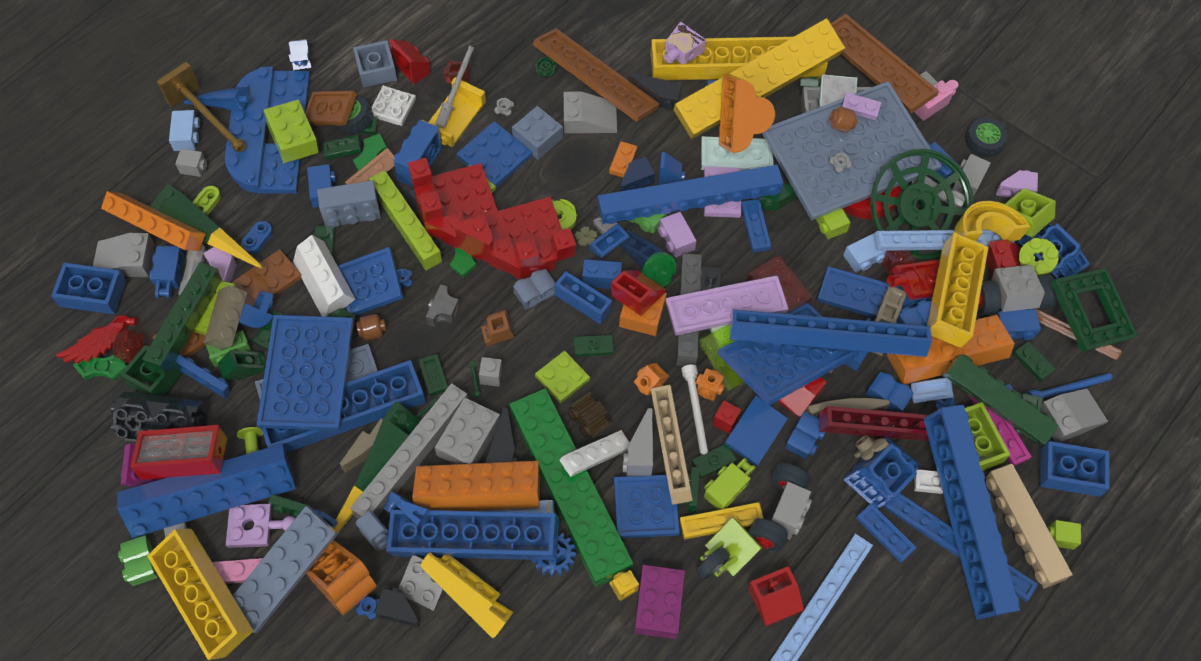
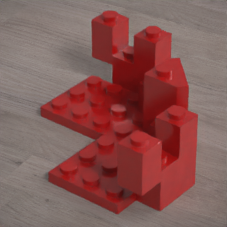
[408,158,576,280]

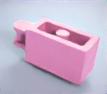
[914,80,958,121]

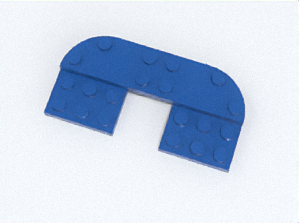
[225,66,310,194]

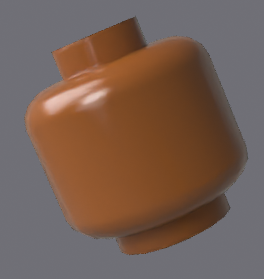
[829,106,858,133]
[357,314,386,341]

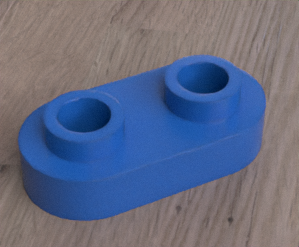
[241,221,273,255]

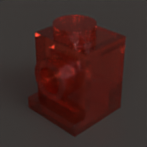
[443,60,470,83]

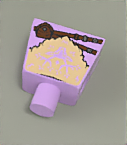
[664,22,706,64]

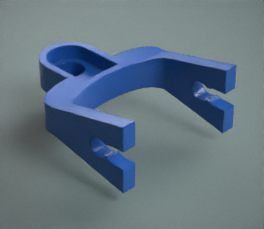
[383,491,428,526]

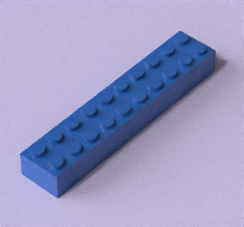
[924,405,1020,620]

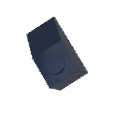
[620,157,655,192]

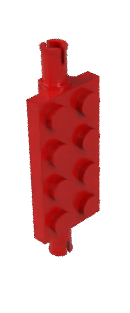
[887,259,940,300]

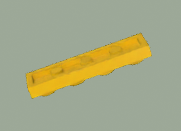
[679,502,763,540]

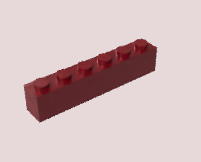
[819,406,929,441]

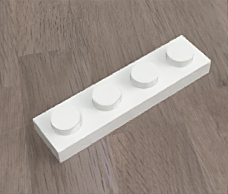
[560,430,630,477]

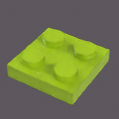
[535,351,590,404]

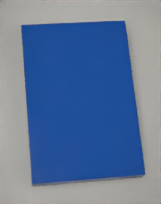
[724,396,788,466]

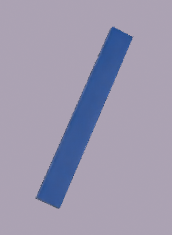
[883,493,1038,602]

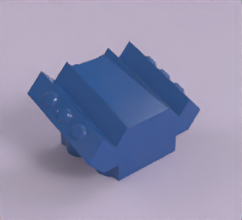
[1018,223,1090,279]
[843,437,919,509]

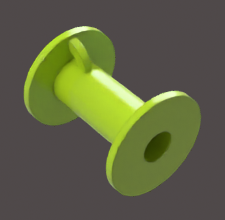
[237,427,263,454]

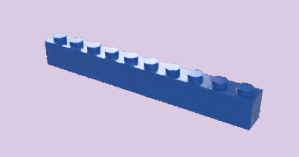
[598,165,783,224]
[730,309,932,357]

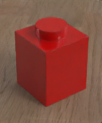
[712,401,741,434]

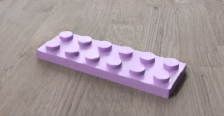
[666,276,788,336]

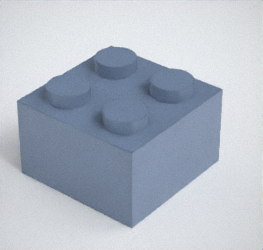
[353,40,397,88]
[512,106,563,160]

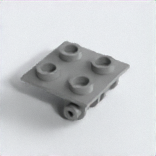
[398,554,443,611]

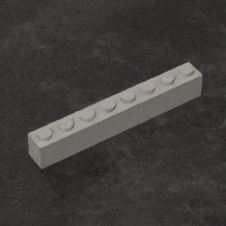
[350,383,468,519]

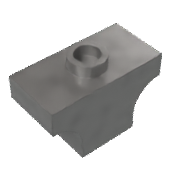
[426,284,460,327]

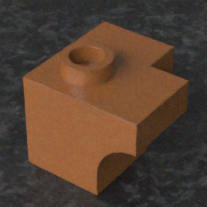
[481,310,515,347]

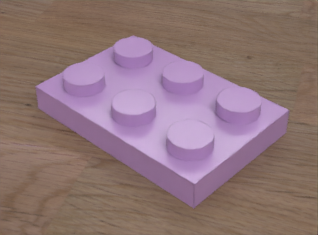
[704,166,741,218]

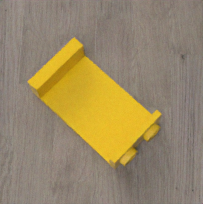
[422,77,486,147]

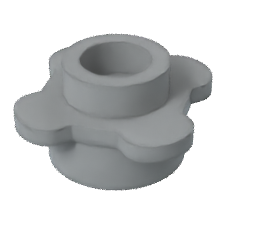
[494,98,514,116]
[830,153,852,172]

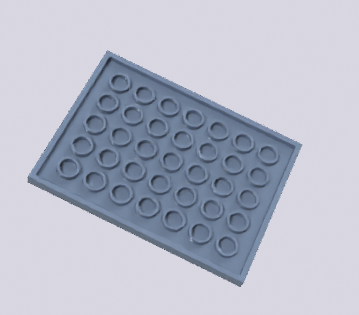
[762,81,941,220]

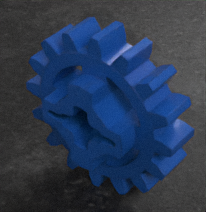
[532,533,576,577]

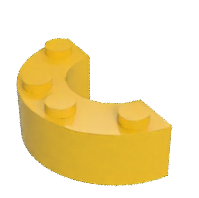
[954,201,1030,241]

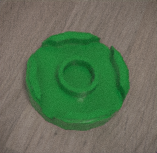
[642,252,676,288]

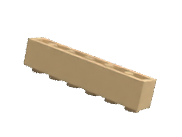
[651,385,693,505]
[985,464,1073,589]

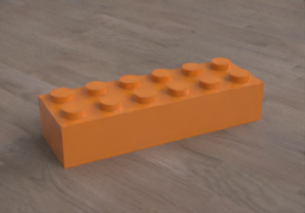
[887,315,1015,384]
[412,461,540,511]

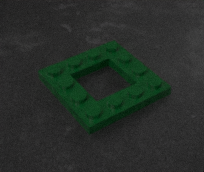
[1050,268,1138,352]

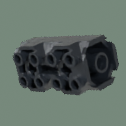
[111,392,208,442]

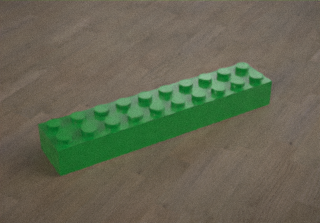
[509,388,633,588]

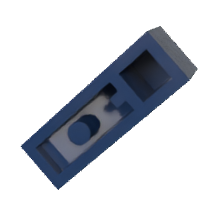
[619,230,663,270]

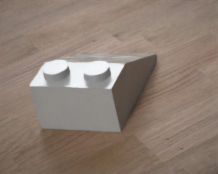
[564,92,617,133]
[93,233,155,277]
[1040,389,1108,443]
[623,408,653,477]

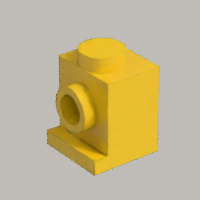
[609,570,639,601]

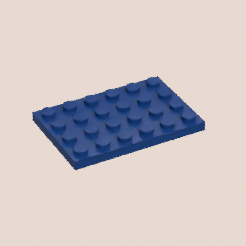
[718,303,859,406]
[257,315,354,431]

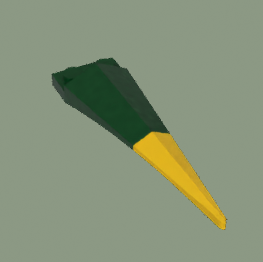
[150,184,262,269]
[334,401,420,533]

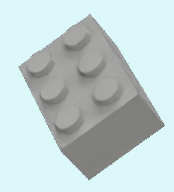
[435,397,500,465]

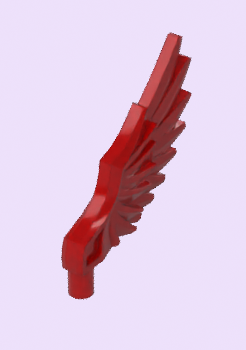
[56,315,138,364]

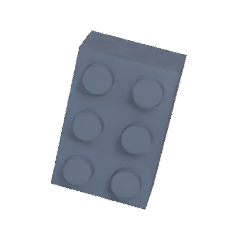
[317,180,381,227]

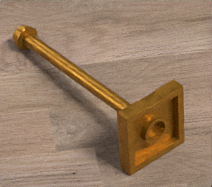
[157,62,246,153]

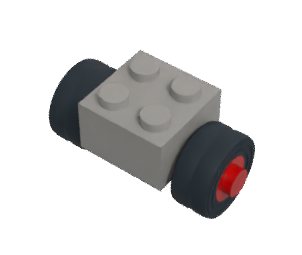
[977,265,1057,315]
[748,463,812,551]

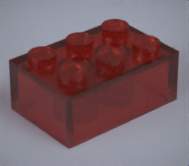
[746,255,813,314]

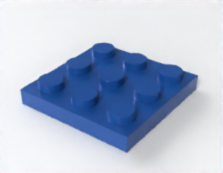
[456,121,533,188]
[338,247,404,316]
[614,475,679,538]

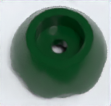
[535,57,557,77]

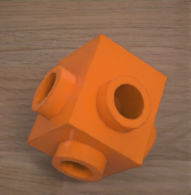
[634,363,669,395]
[695,368,725,402]

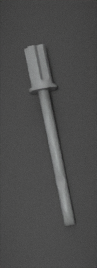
[435,46,474,128]

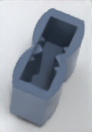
[513,269,555,310]
[356,511,388,550]

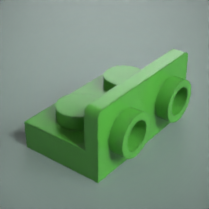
[206,330,251,367]

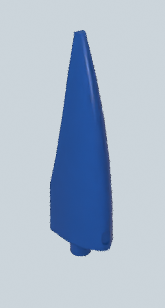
[183,87,251,110]

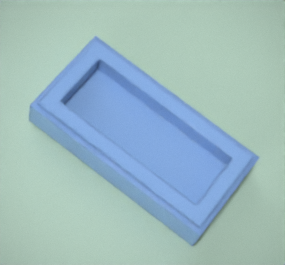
[911,378,954,403]

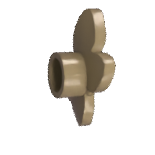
[853,435,889,460]

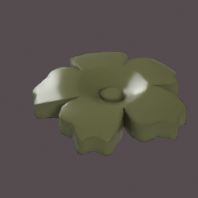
[575,226,597,247]

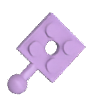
[226,504,296,548]

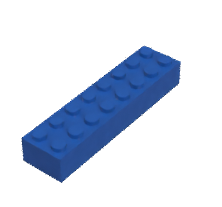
[257,360,426,453]
[117,444,296,538]
[386,510,559,560]

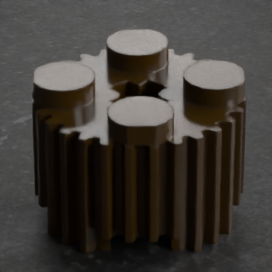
[567,392,612,438]

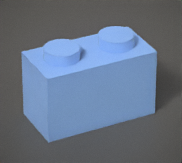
[169,110,201,151]
[843,233,889,273]

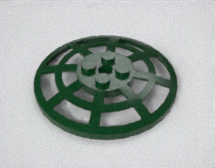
[871,149,974,260]

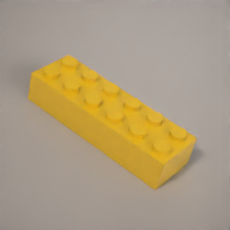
[927,233,988,348]
[147,529,253,660]

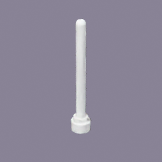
[681,365,708,455]

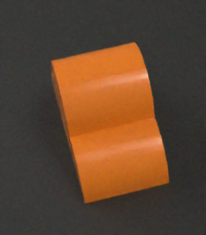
[719,73,775,153]
[306,540,377,616]

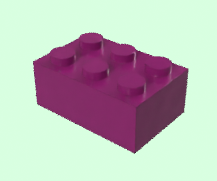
[634,565,685,639]

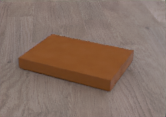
[305,91,357,126]

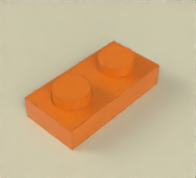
[609,141,638,177]

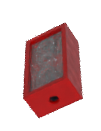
[130,425,227,480]

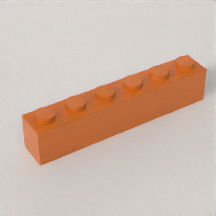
[101,191,205,251]

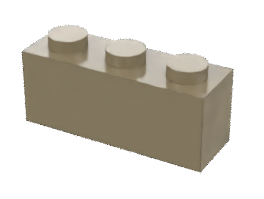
[203,285,247,350]

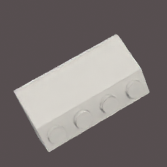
[293,235,356,317]

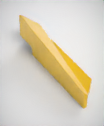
[420,553,513,638]

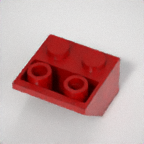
[611,270,666,316]
[748,566,804,627]

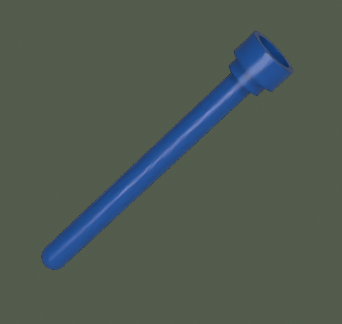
[1026,373,1113,401]

